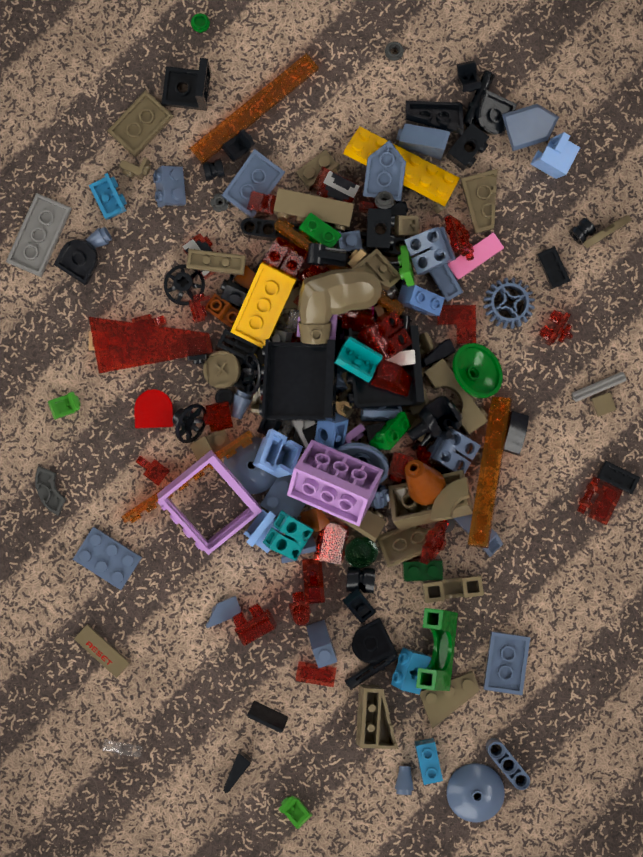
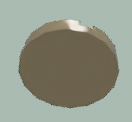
[203,351,241,389]

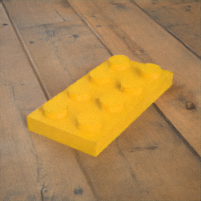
[230,262,297,348]

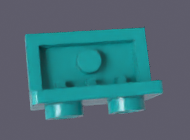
[335,337,383,383]

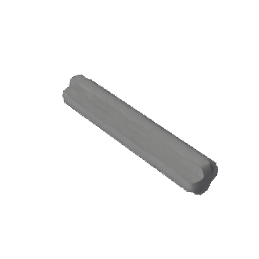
[572,372,627,402]

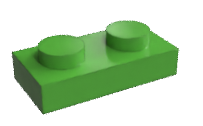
[398,245,415,287]

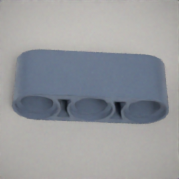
[486,738,530,790]

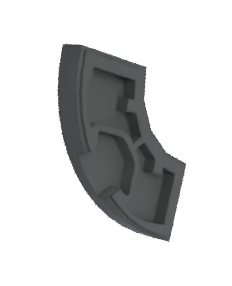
[35,466,67,516]

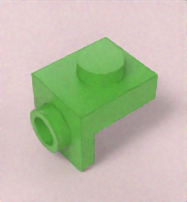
[48,391,81,420]
[278,796,312,829]

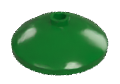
[452,343,503,398]

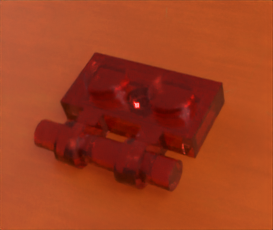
[444,215,474,261]
[577,476,623,525]
[420,520,449,565]

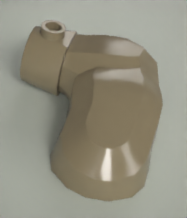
[298,267,382,344]

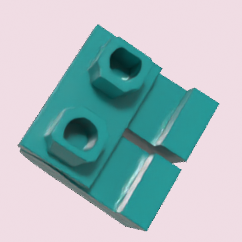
[263,510,314,561]

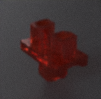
[539,310,573,346]
[289,592,311,626]

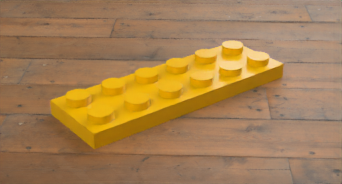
[343,126,460,206]

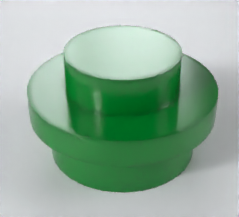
[191,13,210,33]

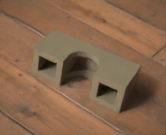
[421,574,484,603]

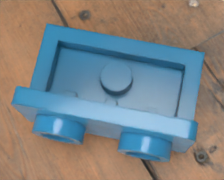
[89,173,127,221]

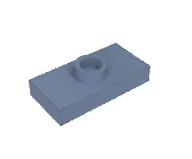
[429,264,463,302]

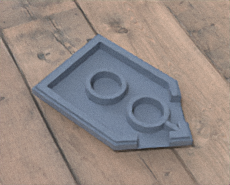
[502,104,559,151]
[363,140,406,201]

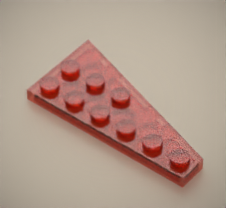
[89,317,213,374]

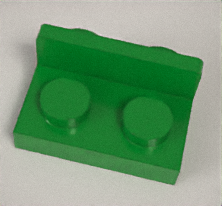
[299,213,341,248]
[370,411,411,450]

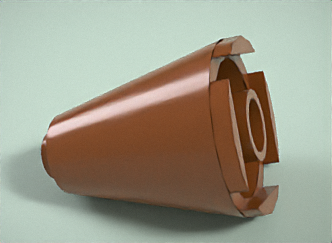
[405,460,446,505]

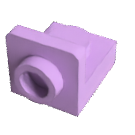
[344,424,366,445]

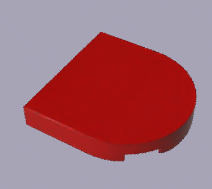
[134,389,174,429]

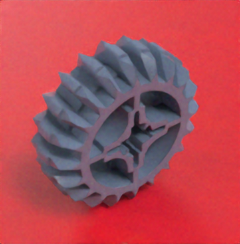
[483,278,535,329]

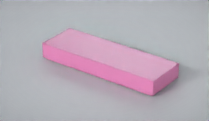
[448,232,504,281]

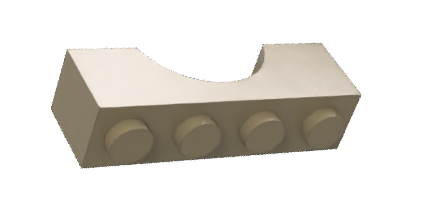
[423,359,488,435]

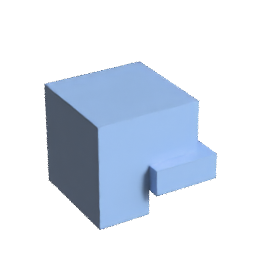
[531,132,580,179]
[253,429,303,478]
[244,509,283,553]

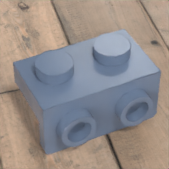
[153,166,186,208]

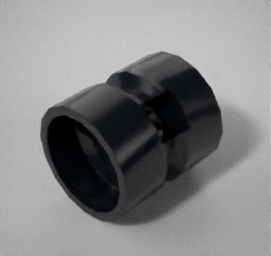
[346,566,375,594]

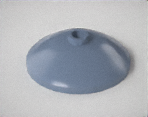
[224,437,277,494]
[336,443,389,484]
[446,763,505,822]

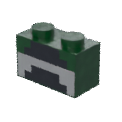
[402,556,443,582]

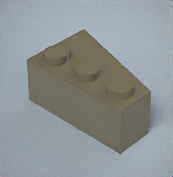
[356,685,399,749]

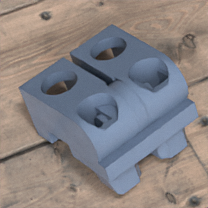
[404,227,456,275]
[427,427,481,474]

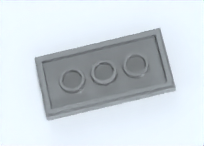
[6,193,72,278]

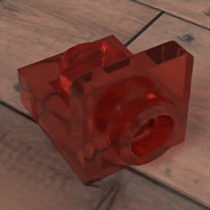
[188,293,211,323]

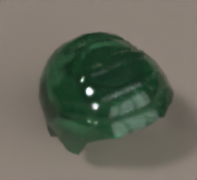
[344,537,378,568]

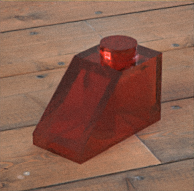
[370,359,412,397]
[302,559,325,604]

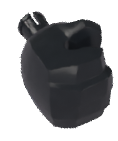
[407,396,463,442]

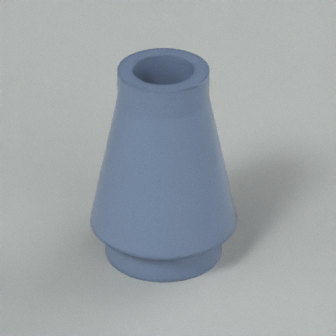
[86,227,112,248]
[231,390,253,419]
[395,766,414,795]

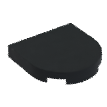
[476,90,517,135]
[53,239,98,285]
[352,617,397,664]

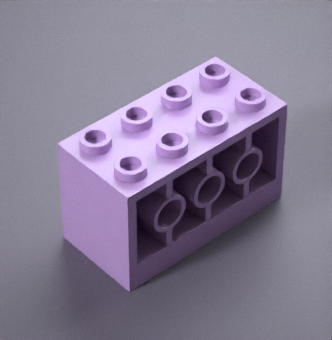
[287,440,384,526]

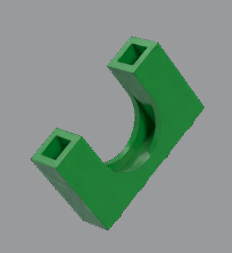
[416,608,458,691]

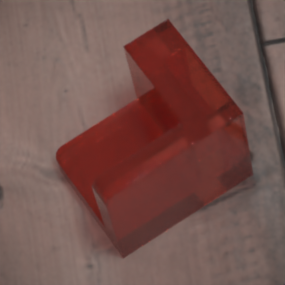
[247,191,276,215]

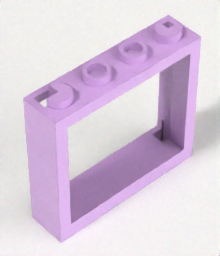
[157,450,262,555]

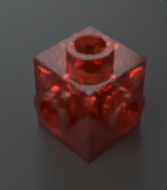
[203,401,234,432]

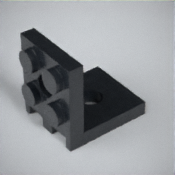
[162,58,212,111]

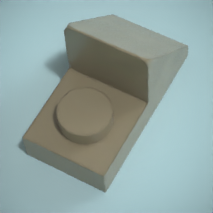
[190,428,232,461]

